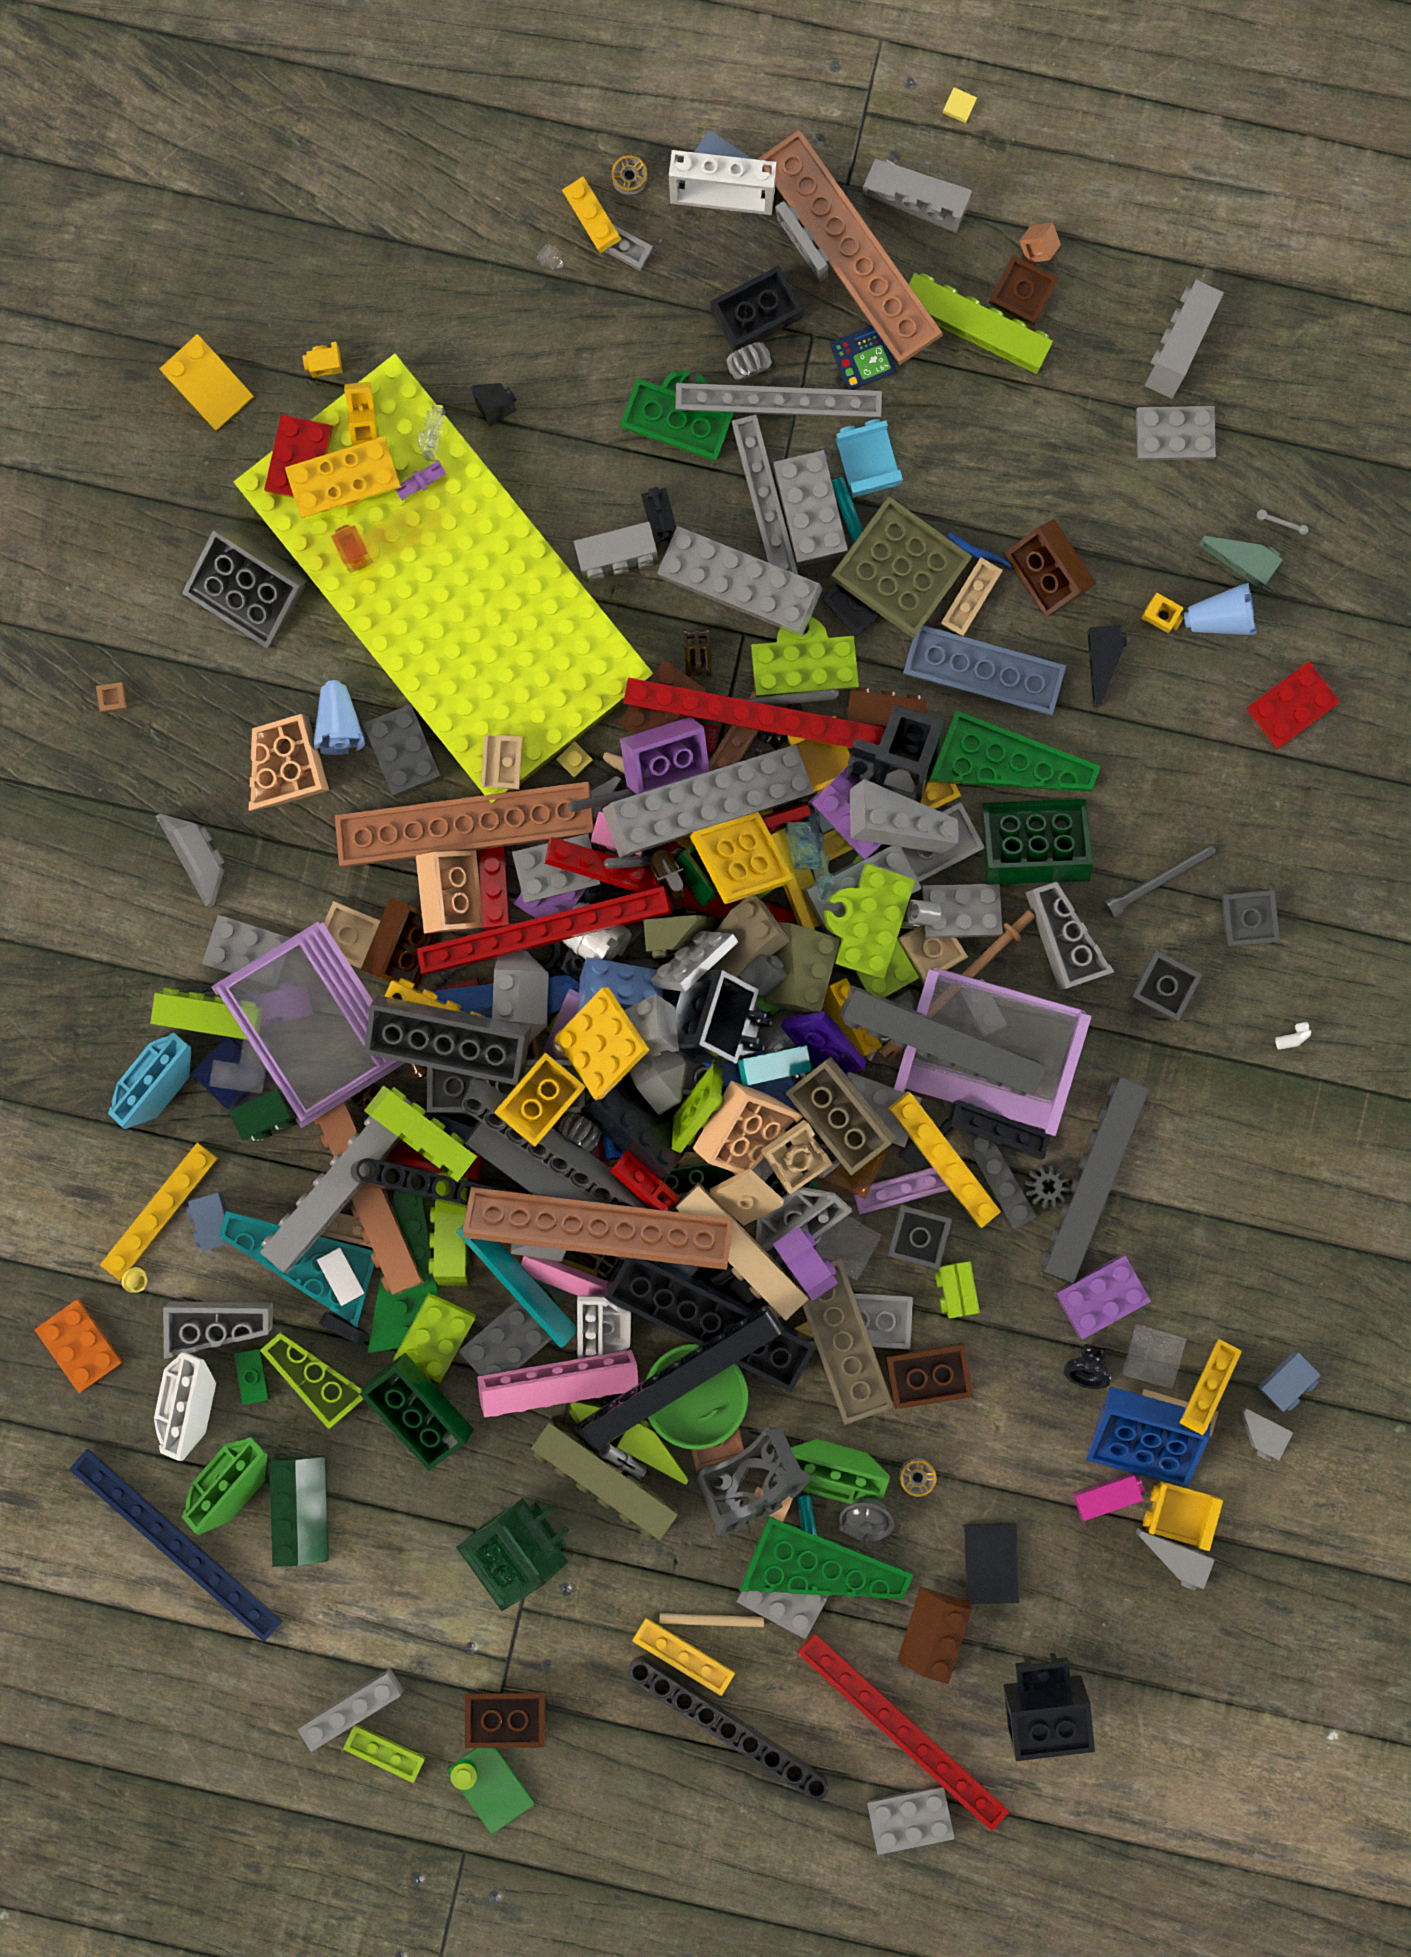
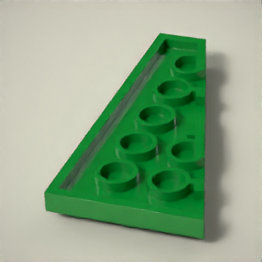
[929,710,1101,792]
[368,1186,439,1353]
[739,1516,913,1599]

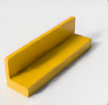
[770,826,820,930]

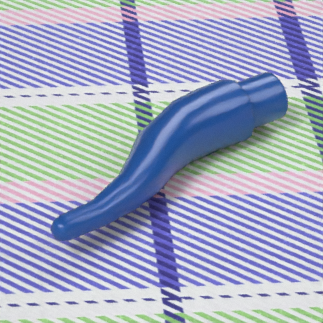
[946,532,1012,568]

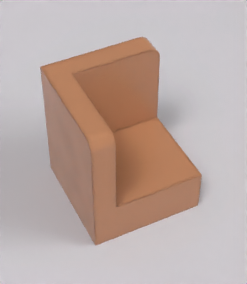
[1019,222,1061,263]

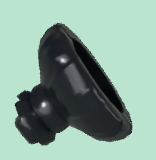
[1063,1344,1111,1390]

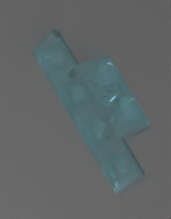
[785,803,833,899]

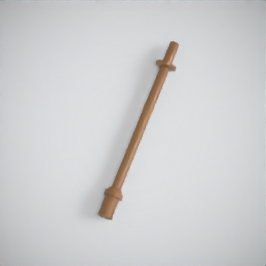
[878,910,1035,1063]

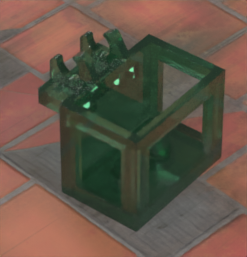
[456,1498,569,1611]

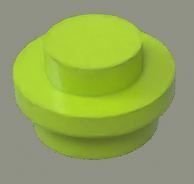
[451,1763,477,1790]

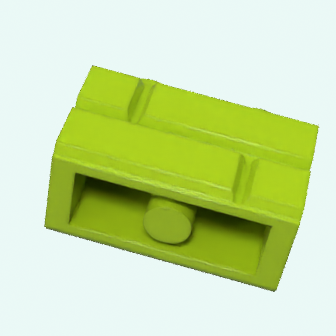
[935,1260,980,1318]

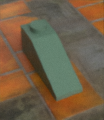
[1198,536,1283,589]

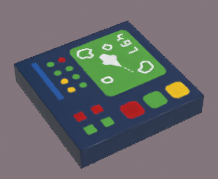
[829,326,896,390]

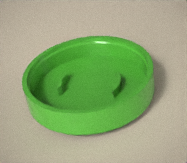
[646,1343,749,1450]

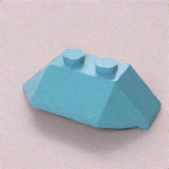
[108,1032,191,1129]

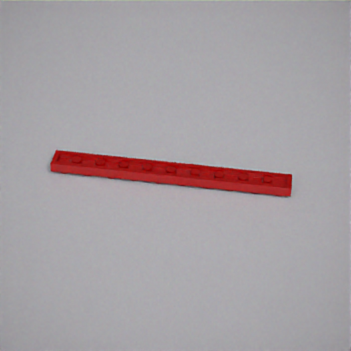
[623,677,883,748]
[544,837,794,924]
[417,886,671,975]
[797,1632,1009,1831]

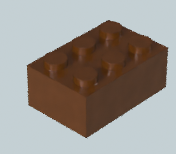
[619,659,706,735]
[885,1343,973,1409]
[465,1693,546,1748]

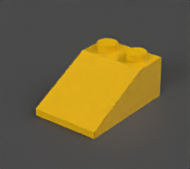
[159,334,254,432]
[494,1053,586,1147]

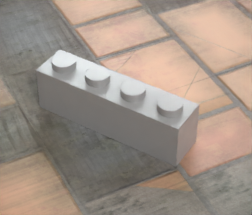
[297,1668,404,1752]

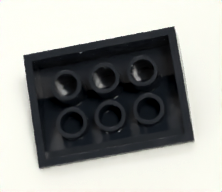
[580,1072,689,1179]

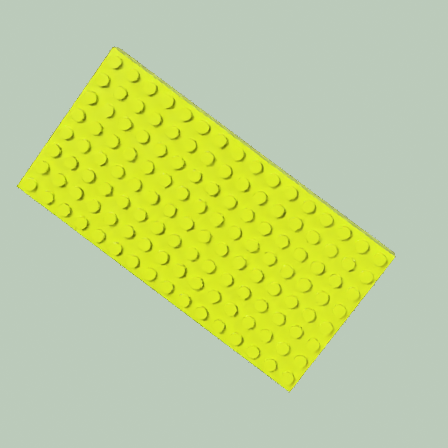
[234,354,653,804]

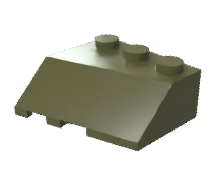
[643,915,724,959]
[764,922,840,1015]

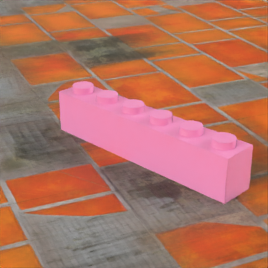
[477,1350,638,1417]

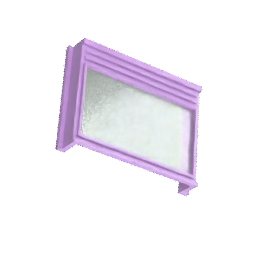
[211,922,405,1128]
[894,967,1092,1136]

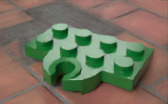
[620,370,734,462]

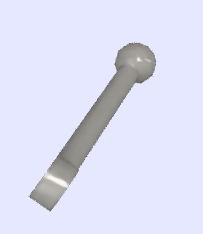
[1256,510,1308,535]

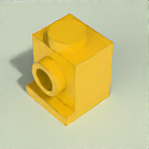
[302,342,343,378]
[1141,593,1184,633]

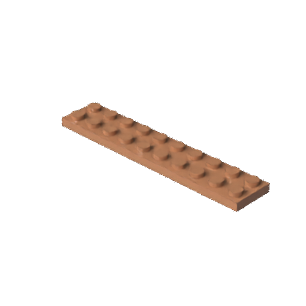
[757,130,943,365]
[335,782,594,868]
[463,1187,733,1270]

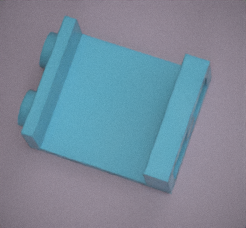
[836,419,903,498]

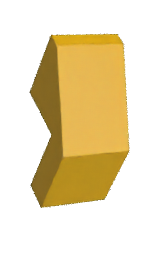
[344,382,378,446]

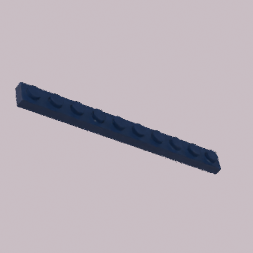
[69,1449,283,1642]

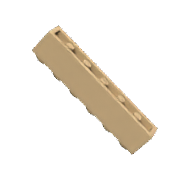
[676,1183,808,1321]

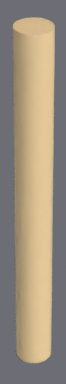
[659,1613,764,1627]

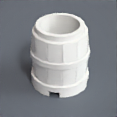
[563,902,632,962]

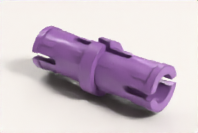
[395,460,447,501]

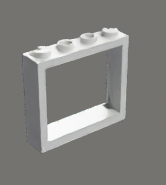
[669,150,776,215]

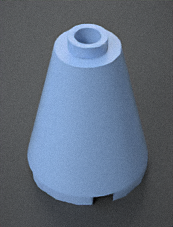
[1184,583,1256,635]
[313,680,365,755]

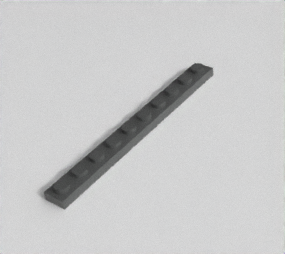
[892,991,1037,1230]

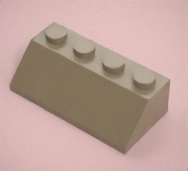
[785,1056,896,1175]

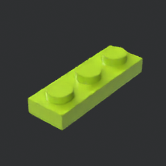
[343,1724,426,1783]

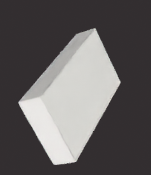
[317,1247,364,1306]

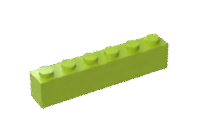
[909,273,1053,374]

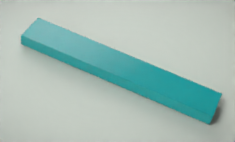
[456,1224,577,1348]

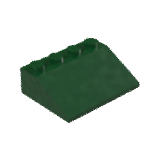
[982,799,1093,885]

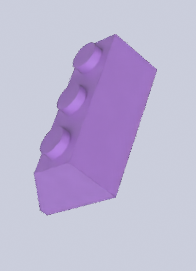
[809,766,881,860]

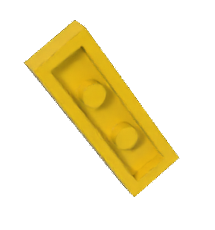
[562,176,622,253]

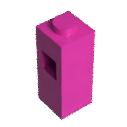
[1072,1473,1145,1521]

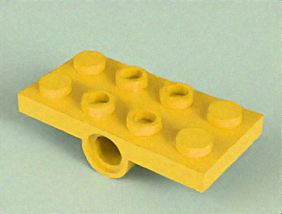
[285,436,401,519]

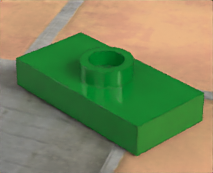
[234,1348,269,1405]

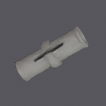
[598,1442,647,1479]

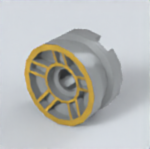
[611,155,648,197]
[899,1458,937,1497]

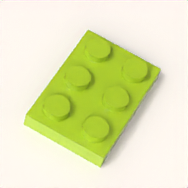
[672,1064,724,1153]
[394,1293,476,1383]

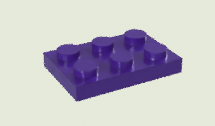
[780,1011,866,1073]

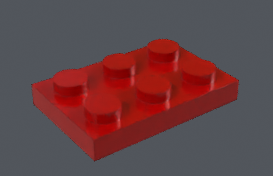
[264,414,333,498]
[1245,661,1340,750]

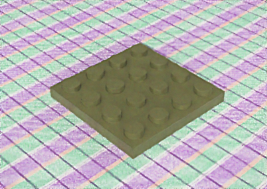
[830,496,972,639]

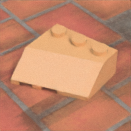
[249,714,330,811]
[693,1081,803,1174]

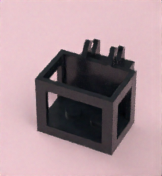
[846,705,945,803]
[671,970,773,1064]
[1003,1653,1095,1761]

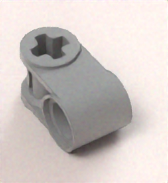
[901,900,941,927]

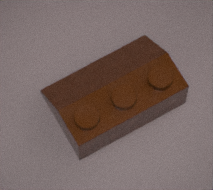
[1004,519,1096,617]
[361,898,441,990]
[897,1586,972,1684]

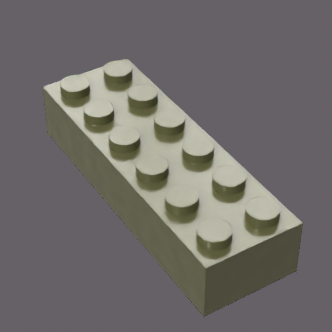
[531,1418,679,1541]

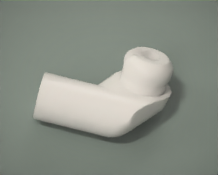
[1276,1022,1311,1050]

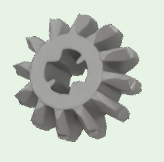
[726,342,772,380]

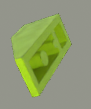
[617,1419,689,1485]

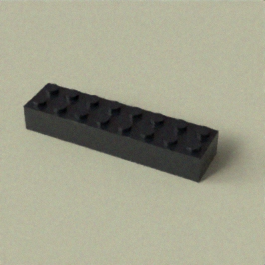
[604,1257,816,1392]

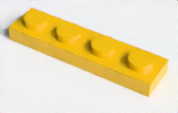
[1179,1339,1242,1435]
[632,1617,735,1696]

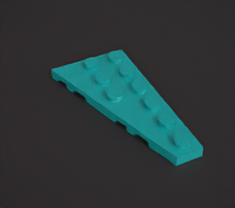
[219,1211,374,1327]

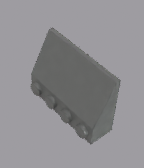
[182,523,311,649]

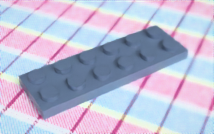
[903,625,1066,716]

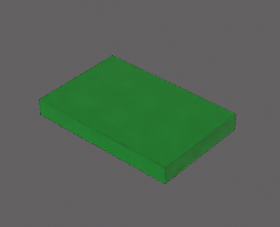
[447,1748,535,1834]

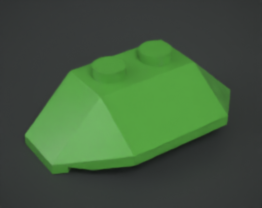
[182,1438,268,1535]
[783,1439,890,1504]

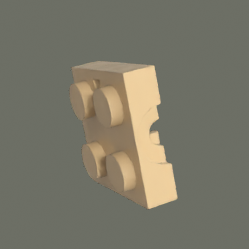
[761,1120,833,1194]

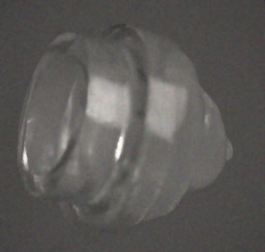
[536,243,563,269]

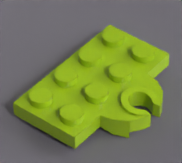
[751,616,859,697]
[824,863,915,979]

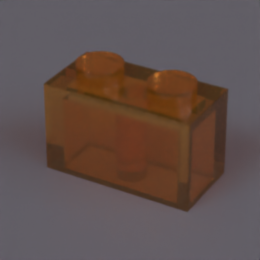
[331,525,374,574]

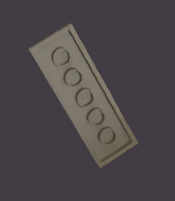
[792,1258,894,1425]

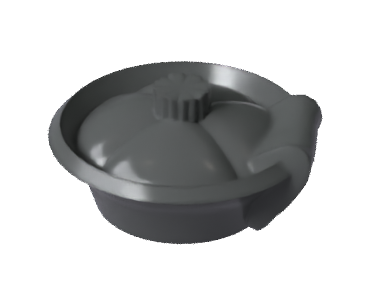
[839,1498,894,1542]

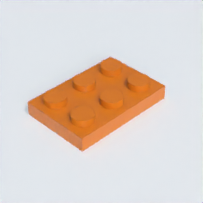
[34,1299,123,1393]

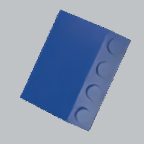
[1086,1387,1211,1488]

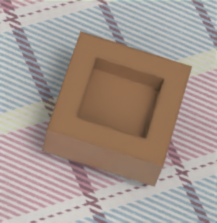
[96,682,127,713]

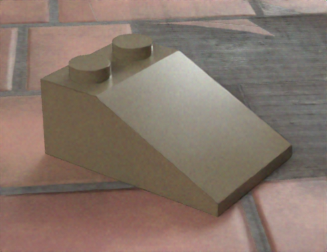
[713,895,790,986]

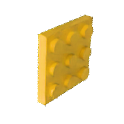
[690,812,793,904]
[555,987,650,1100]

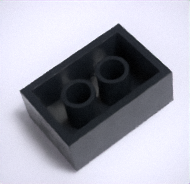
[710,265,803,353]

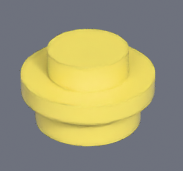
[122,1267,148,1293]

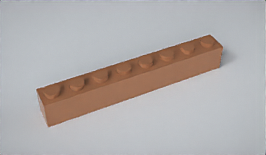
[311,1095,425,1295]

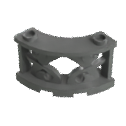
[695,1426,810,1537]

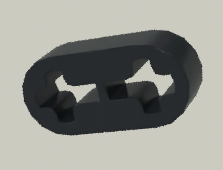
[319,1311,369,1346]

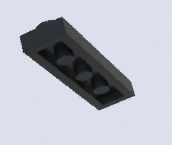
[947,1100,1051,1160]

